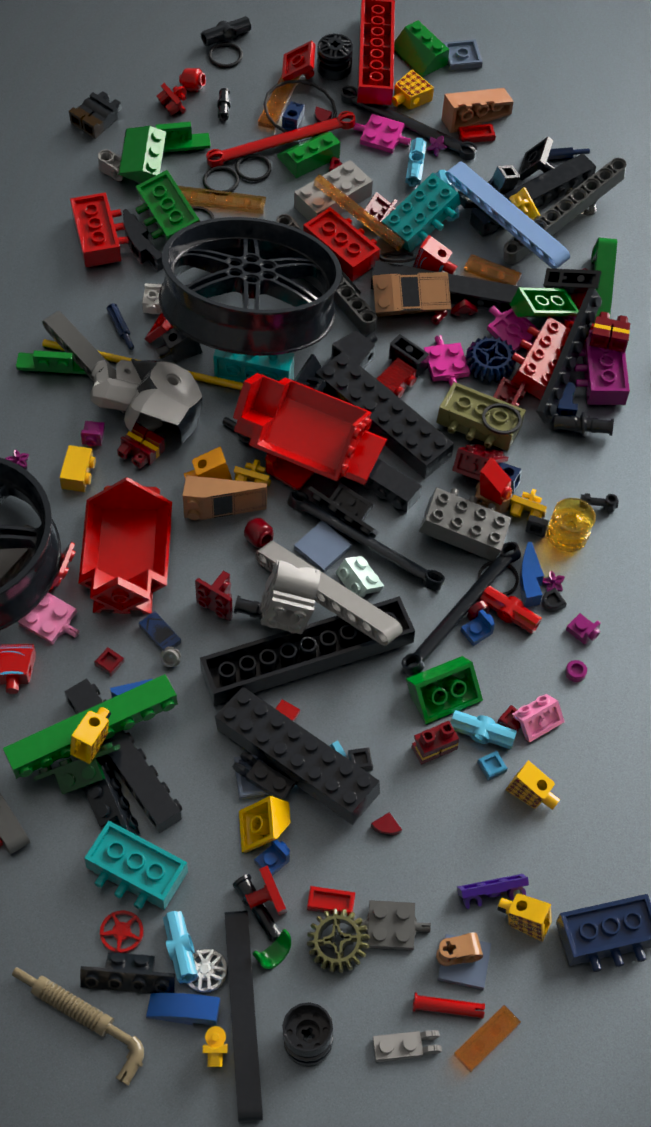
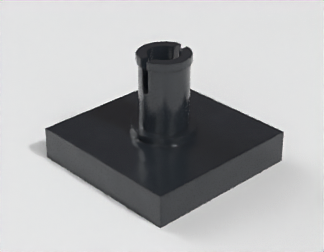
[518,136,555,181]

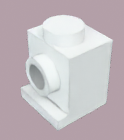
[142,283,162,314]

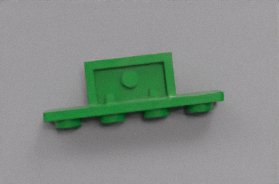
[156,122,211,152]
[16,350,86,374]

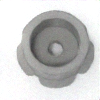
[160,647,181,667]

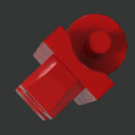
[156,83,187,115]

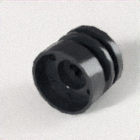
[317,33,353,81]
[282,1002,333,1066]

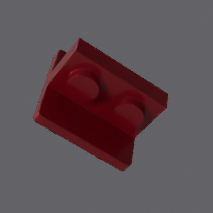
[195,570,233,621]

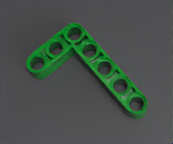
[591,237,617,324]

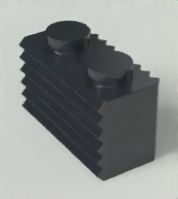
[388,334,430,378]

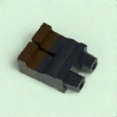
[69,91,122,139]

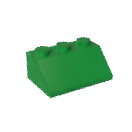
[394,20,449,77]
[118,126,166,183]
[277,132,341,179]
[510,287,579,318]
[406,656,483,724]

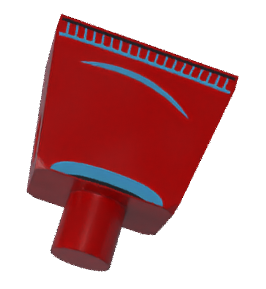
[413,235,458,274]
[0,644,36,694]

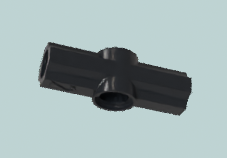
[201,16,252,46]

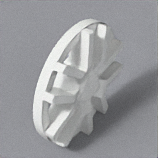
[187,949,228,993]

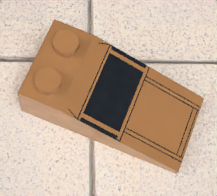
[373,272,451,317]
[183,475,267,520]

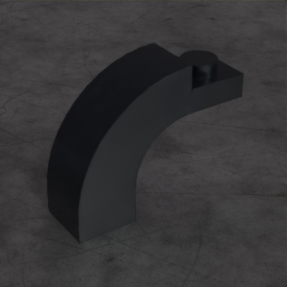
[458,165,520,209]

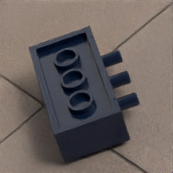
[556,894,651,972]

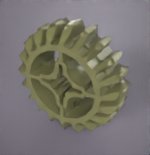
[307,908,370,973]

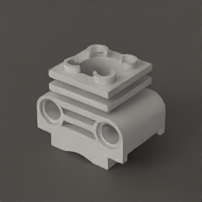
[260,560,320,634]

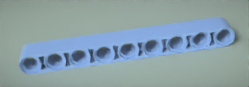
[445,161,570,269]

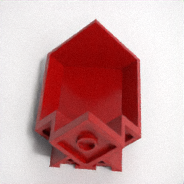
[233,373,387,485]
[78,477,172,614]

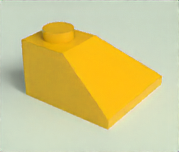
[239,796,291,853]

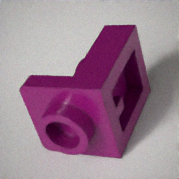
[81,421,105,446]
[566,613,601,645]

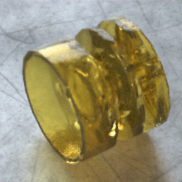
[547,498,596,552]

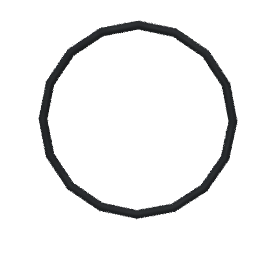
[263,80,337,137]

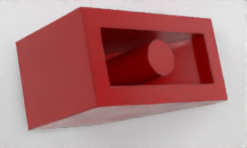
[480,457,512,505]

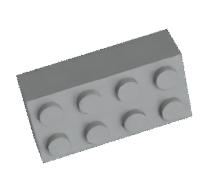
[294,160,373,221]

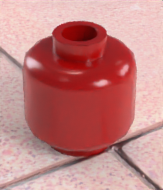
[179,68,206,91]

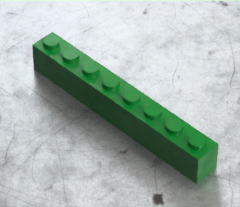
[3,674,178,779]

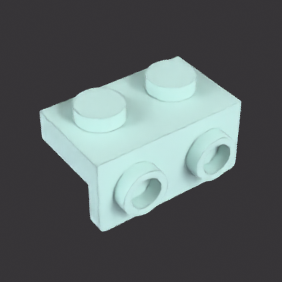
[336,556,384,598]

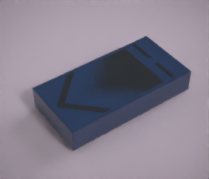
[139,611,181,651]

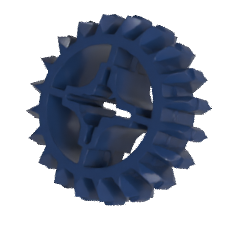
[465,336,516,384]

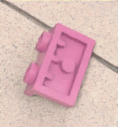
[512,694,565,742]

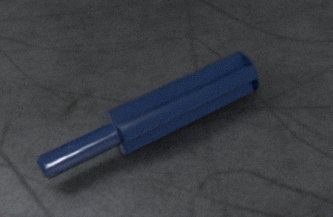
[547,147,590,160]
[106,303,135,350]

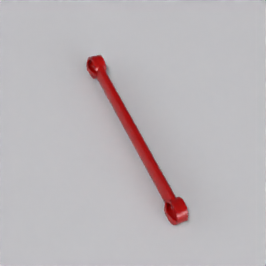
[206,111,355,168]

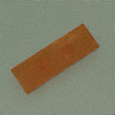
[464,254,522,286]
[454,1005,521,1072]

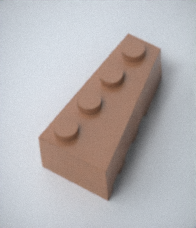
[441,88,514,133]

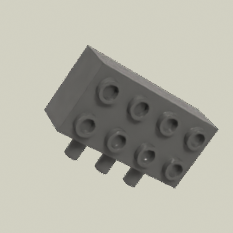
[419,487,511,561]

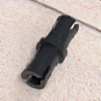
[217,88,231,121]

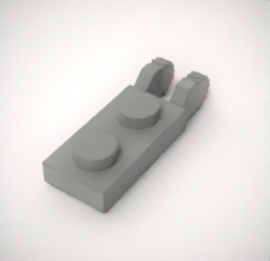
[372,1030,442,1062]

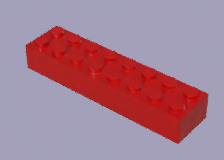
[357,0,395,105]

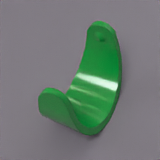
[253,929,291,969]

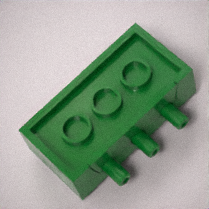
[135,170,200,241]

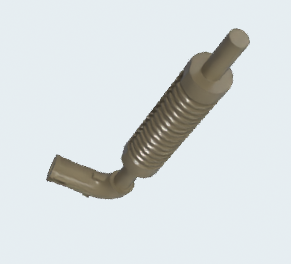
[12,967,144,1086]

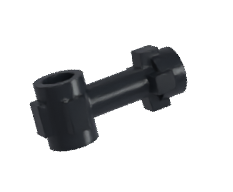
[580,493,619,512]

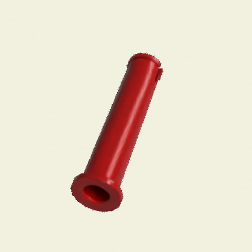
[412,992,485,1019]

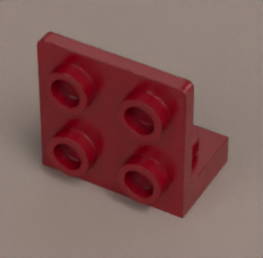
[452,444,509,481]

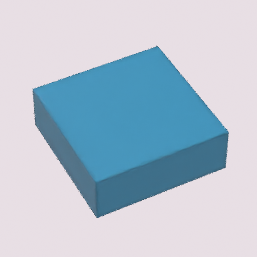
[477,751,508,780]

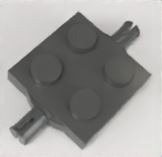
[352,900,431,950]

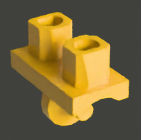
[509,187,541,221]
[233,459,271,486]
[510,489,547,518]
[203,1026,228,1067]

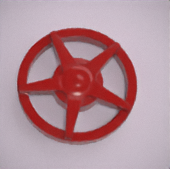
[100,910,144,953]

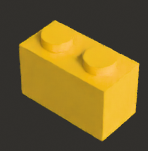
[59,445,96,492]

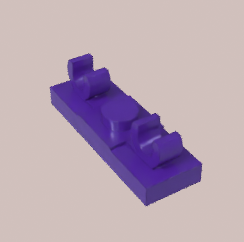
[457,874,529,909]

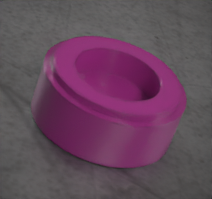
[565,660,587,682]

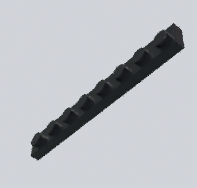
[536,288,602,423]

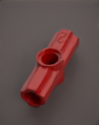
[480,586,542,634]

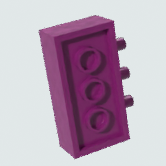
[574,330,630,405]

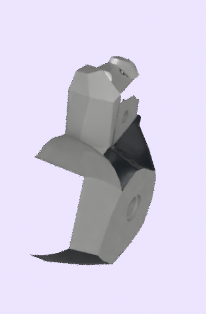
[90,359,202,443]

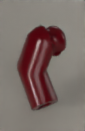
[431,310,447,325]

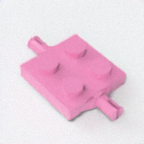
[18,593,79,645]

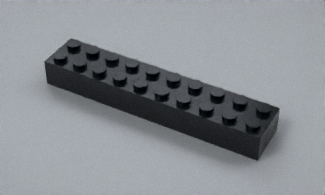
[200,596,415,705]

